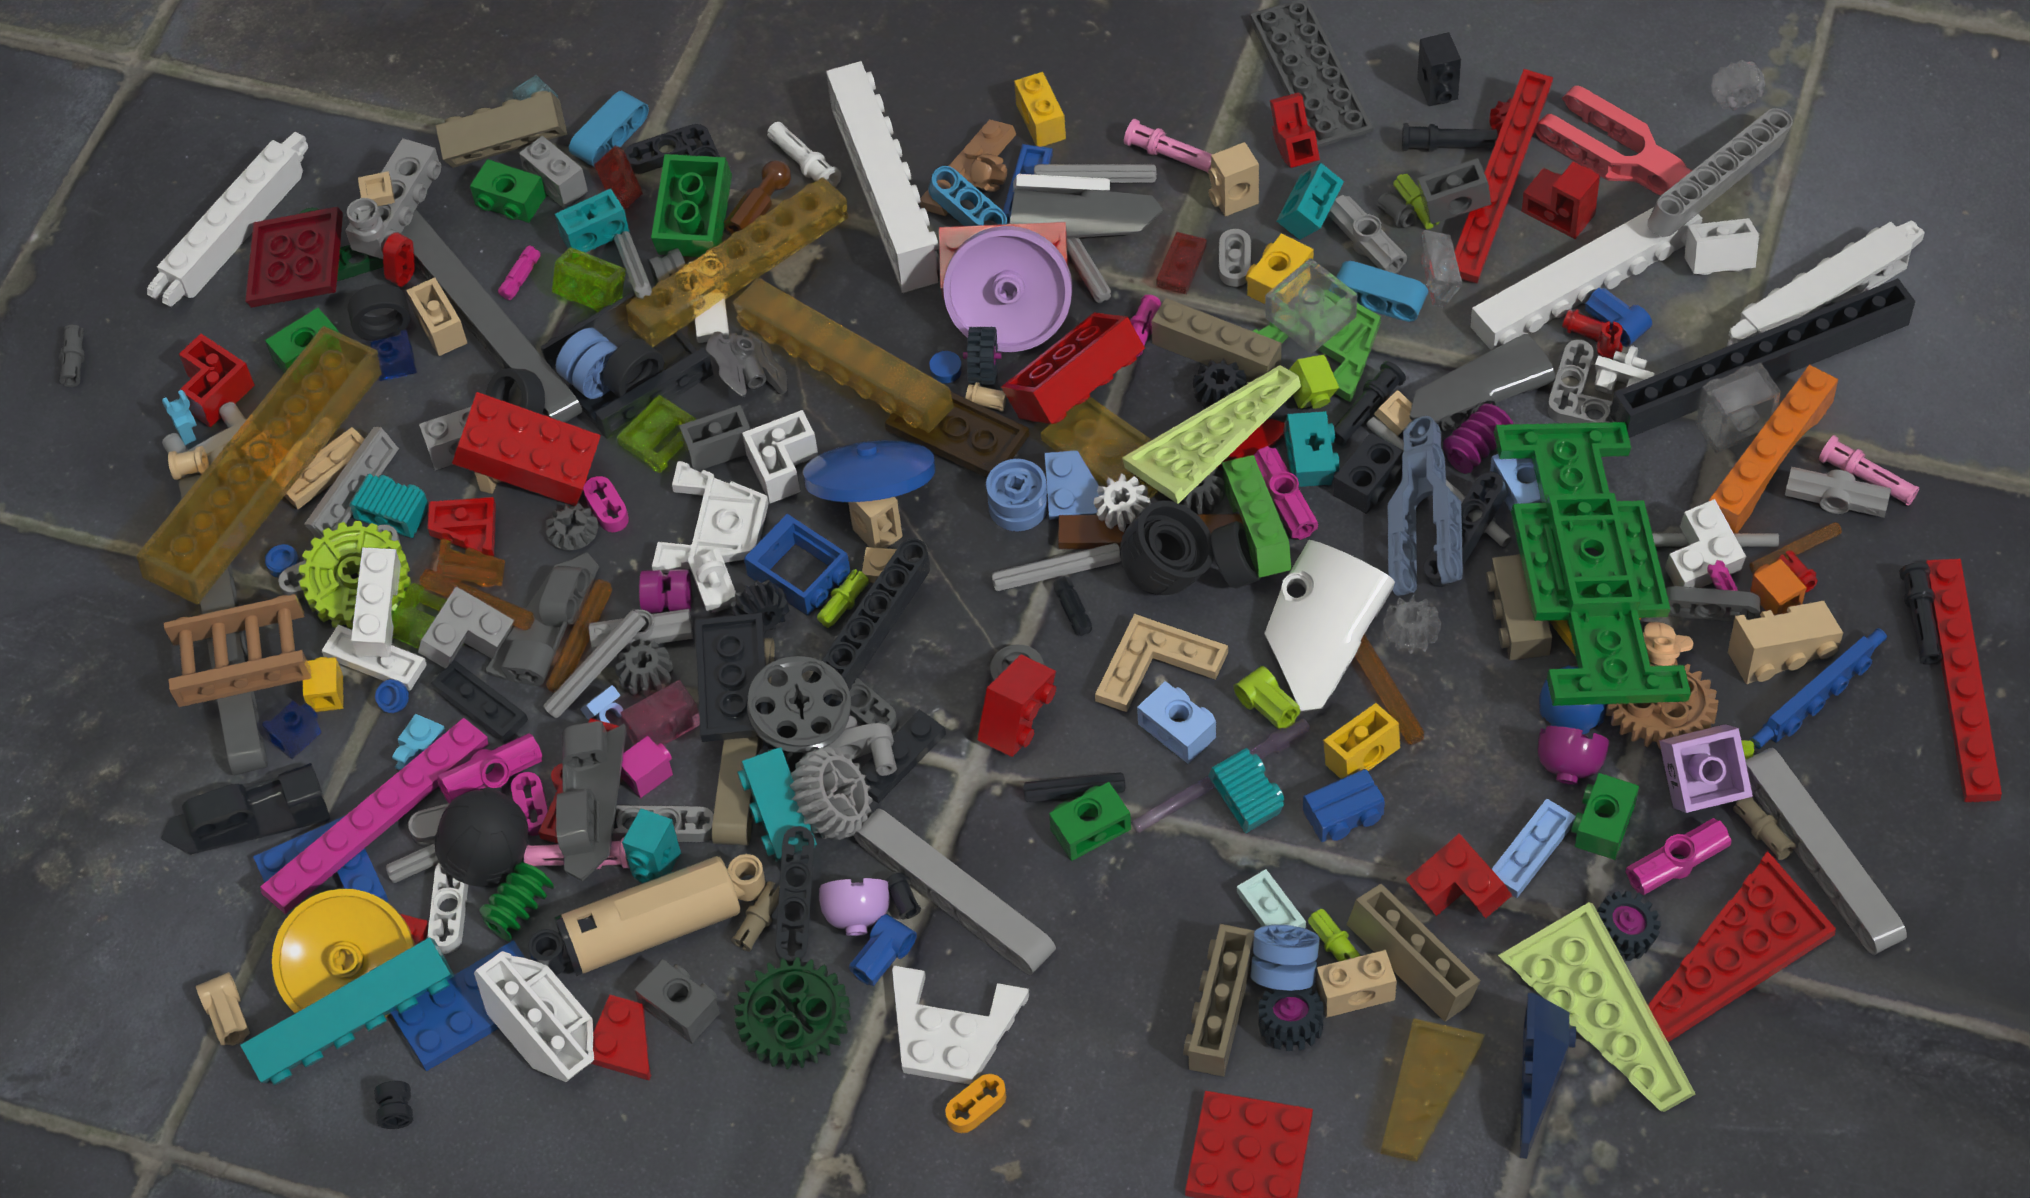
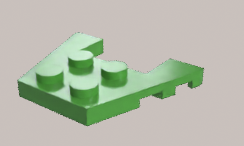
[1253,287,1381,402]

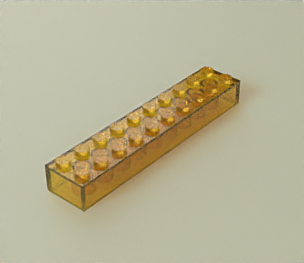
[136,326,381,605]

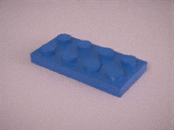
[391,940,525,1071]

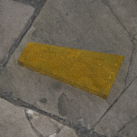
[1381,1018,1485,1162]

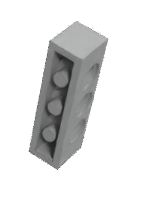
[345,138,441,259]

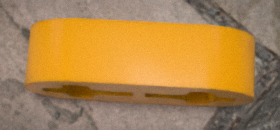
[945,1074,1006,1133]

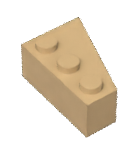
[1728,601,1843,685]

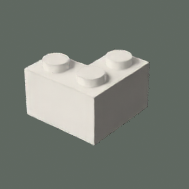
[742,410,818,503]
[1665,499,1746,588]

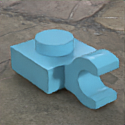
[162,390,197,445]
[392,714,446,770]

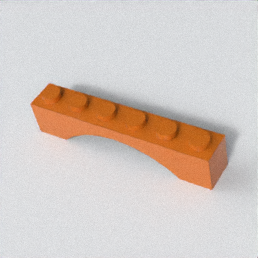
[1709,364,1838,533]

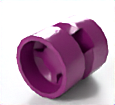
[639,569,692,613]

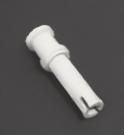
[767,122,841,192]

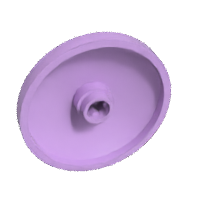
[943,226,1072,352]

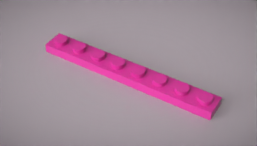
[260,718,488,914]

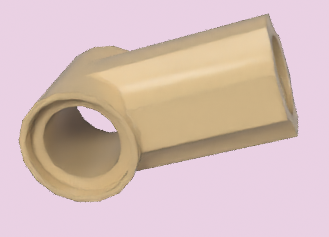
[196,972,250,1046]

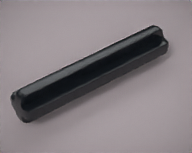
[1023,772,1126,802]

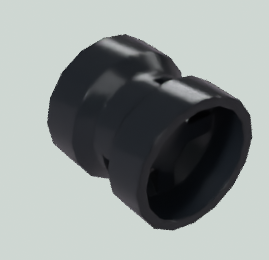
[374,1081,413,1129]

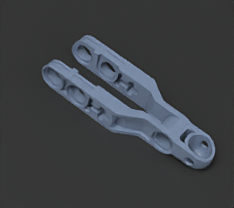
[1388,416,1463,596]

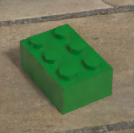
[651,154,732,258]

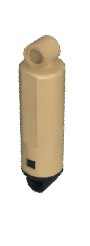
[528,854,766,976]

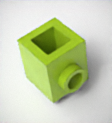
[1289,354,1339,409]

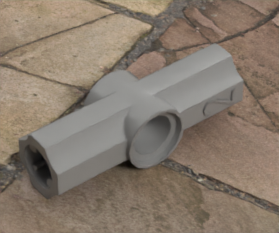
[1328,195,1407,274]
[1785,467,1891,517]
[589,609,693,651]

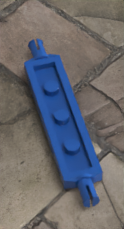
[1750,628,1887,749]

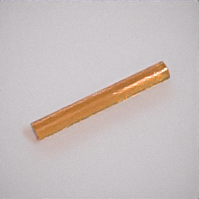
[1749,522,1842,574]

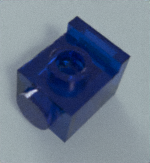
[366,330,417,381]
[262,701,321,759]

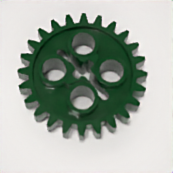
[734,957,851,1069]

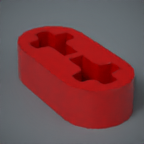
[383,232,415,287]

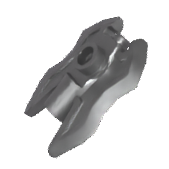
[706,329,787,397]

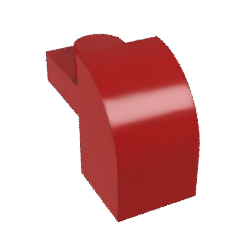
[1269,92,1320,168]

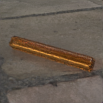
[419,569,535,630]
[546,579,612,693]
[1355,634,1424,745]

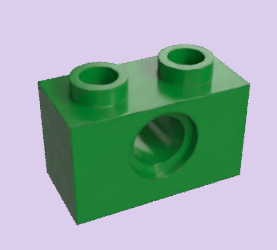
[470,159,546,223]
[265,308,345,382]
[1571,773,1639,860]
[1049,782,1131,861]

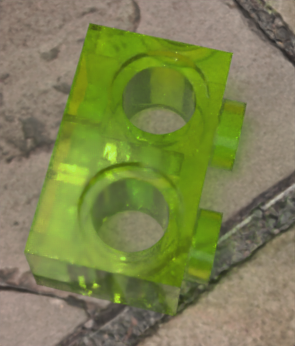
[552,247,626,312]

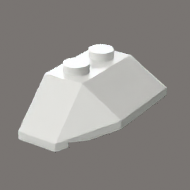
[474,951,594,1082]

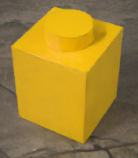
[303,657,343,713]

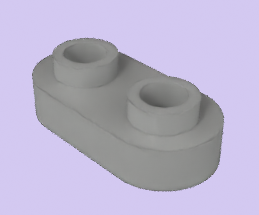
[1219,229,1251,287]

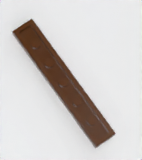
[1058,514,1243,549]

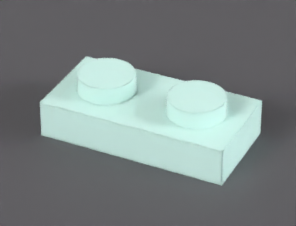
[1237,869,1306,928]

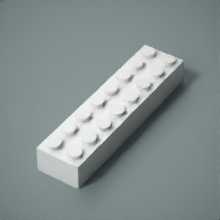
[826,61,940,293]

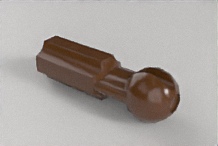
[724,160,791,240]

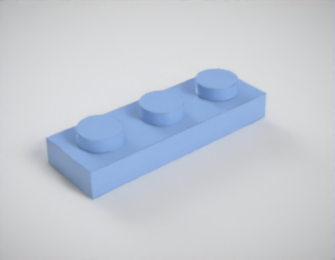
[1492,799,1576,898]

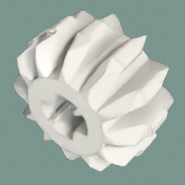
[1094,473,1151,532]

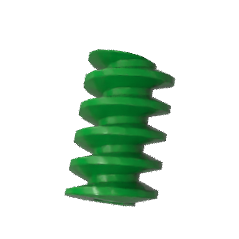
[479,862,554,942]

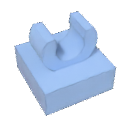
[580,685,624,723]

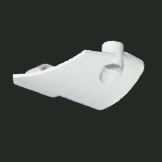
[1264,540,1395,712]

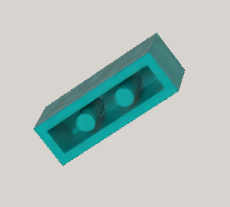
[737,747,817,862]

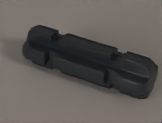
[1053,576,1092,636]

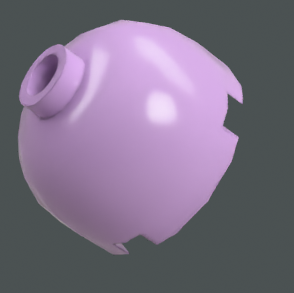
[819,878,889,936]

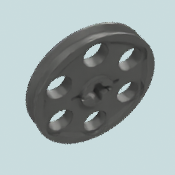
[747,656,851,753]

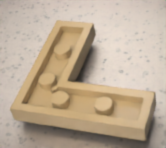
[237,427,365,509]
[1095,614,1228,712]

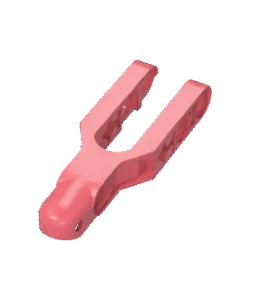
[1535,86,1692,196]

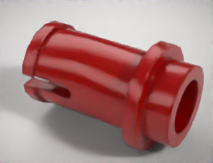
[1562,309,1605,342]
[1597,321,1623,360]
[1777,550,1818,593]

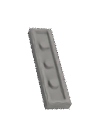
[304,427,399,539]

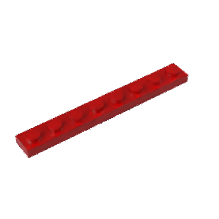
[1447,69,1553,284]
[1926,559,2002,802]

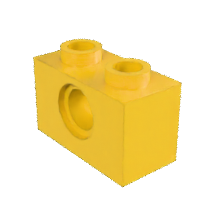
[1014,72,1066,147]
[1245,233,1314,312]
[1323,703,1400,779]

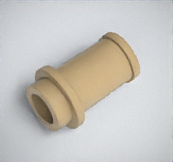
[965,382,1007,411]

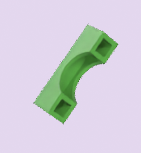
[1222,455,1291,578]

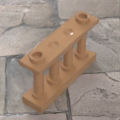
[164,594,312,707]

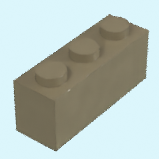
[1486,554,1552,661]

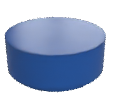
[929,351,962,383]
[265,544,300,578]

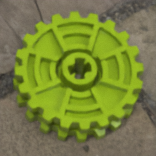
[299,521,411,630]

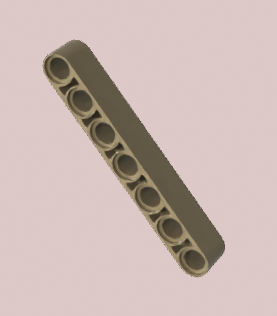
[712,638,775,845]

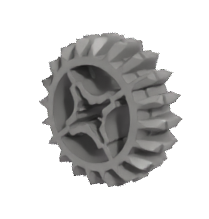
[790,746,873,841]

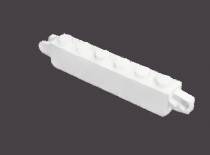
[147,132,308,307]
[1727,220,1925,347]

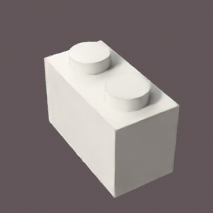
[1684,218,1759,275]

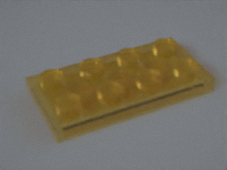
[1041,397,1158,499]

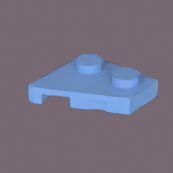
[1045,451,1099,520]

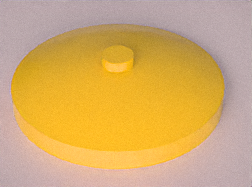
[272,889,415,1018]

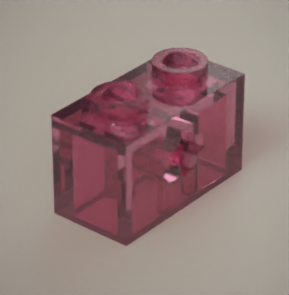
[621,679,700,745]

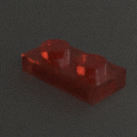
[594,145,643,210]
[1156,232,1207,295]

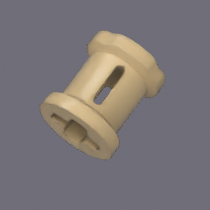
[168,446,209,480]

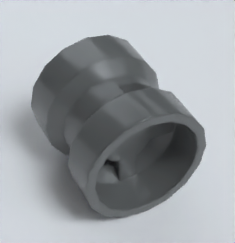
[648,248,689,288]

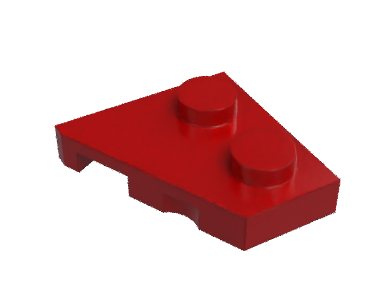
[428,497,496,557]
[591,995,651,1080]

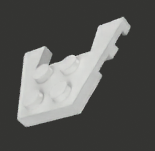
[652,461,769,573]
[892,966,1029,1085]

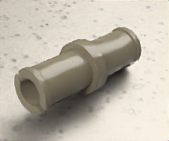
[1733,797,1796,860]
[731,881,779,952]

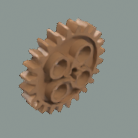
[1606,659,1718,749]

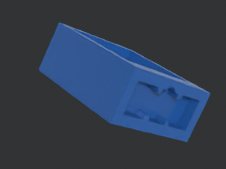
[744,514,850,616]

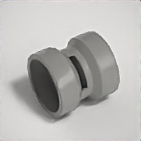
[347,198,384,242]

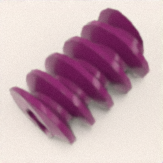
[1443,404,1514,474]

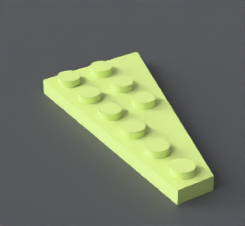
[1122,365,1301,504]
[1498,902,1695,1112]

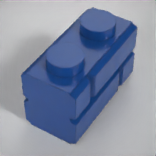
[1303,769,1385,842]

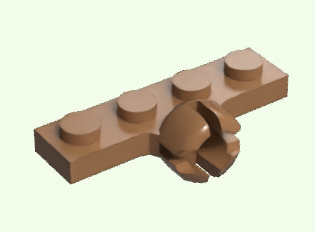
[919,119,1016,216]

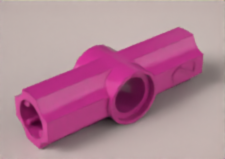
[1254,446,1318,540]
[437,733,542,804]
[1626,818,1732,895]

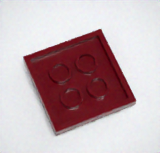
[245,206,343,308]

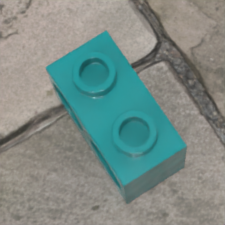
[1276,163,1344,240]
[555,188,629,258]

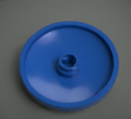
[803,440,935,502]

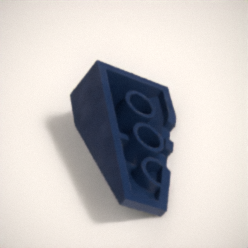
[1520,993,1576,1159]

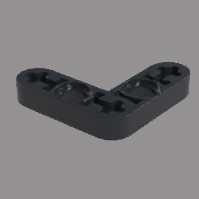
[624,124,720,174]

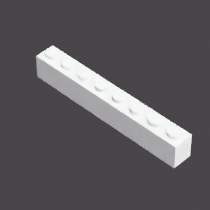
[1470,207,1702,350]

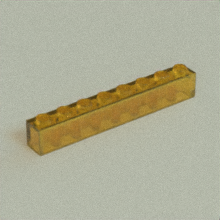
[733,278,954,433]

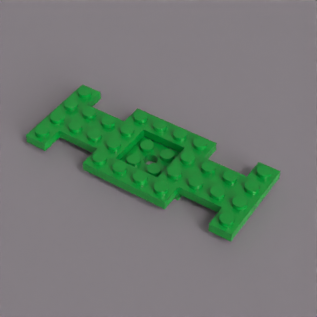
[1494,422,1691,706]

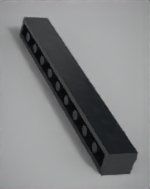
[1610,278,1916,438]

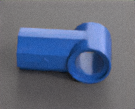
[1585,288,1652,347]
[849,914,917,986]

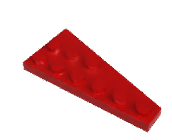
[1648,851,1836,1042]

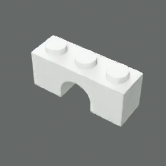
[351,547,401,657]

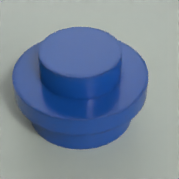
[375,679,409,713]

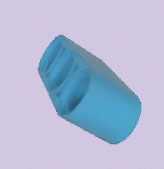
[569,90,649,168]
[928,166,1007,226]
[1331,261,1428,322]

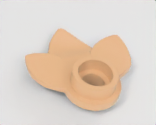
[1643,622,1693,666]

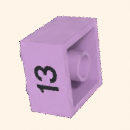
[1659,724,1753,813]

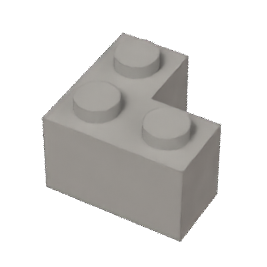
[418,586,514,669]

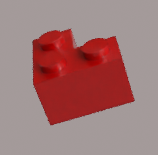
[1521,161,1600,239]
[179,334,255,428]
[977,654,1056,757]
[1405,833,1512,919]

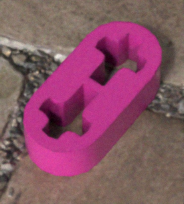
[583,476,629,532]
[511,772,548,836]

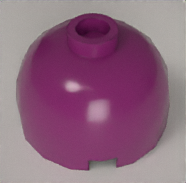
[1538,726,1609,785]

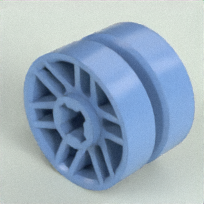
[556,328,618,399]
[986,459,1048,531]
[1250,925,1319,991]

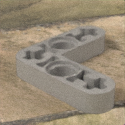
[1548,340,1614,423]

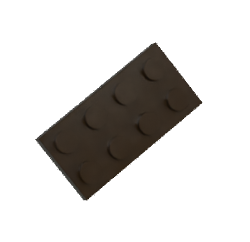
[885,377,1030,478]

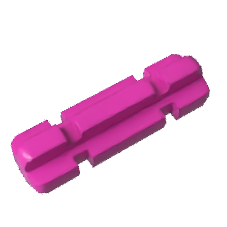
[498,246,541,300]
[1707,560,1738,591]

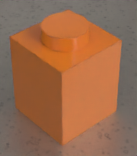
[1750,559,1806,615]

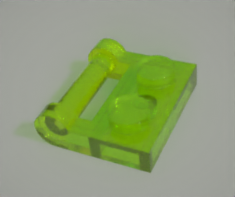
[617,395,697,473]
[392,582,447,649]

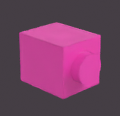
[621,736,673,799]

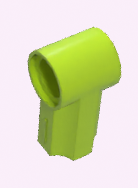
[1233,666,1300,729]

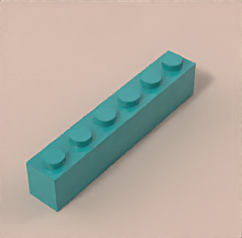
[240,937,455,1086]

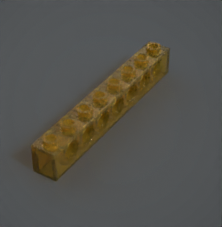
[626,177,848,347]

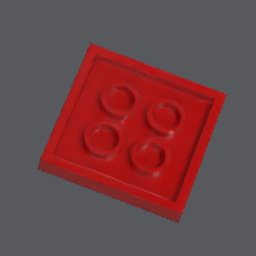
[1185,1091,1313,1198]

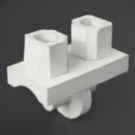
[1595,346,1655,394]
[687,548,736,612]

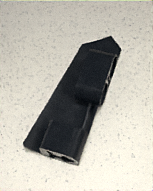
[161,763,330,855]

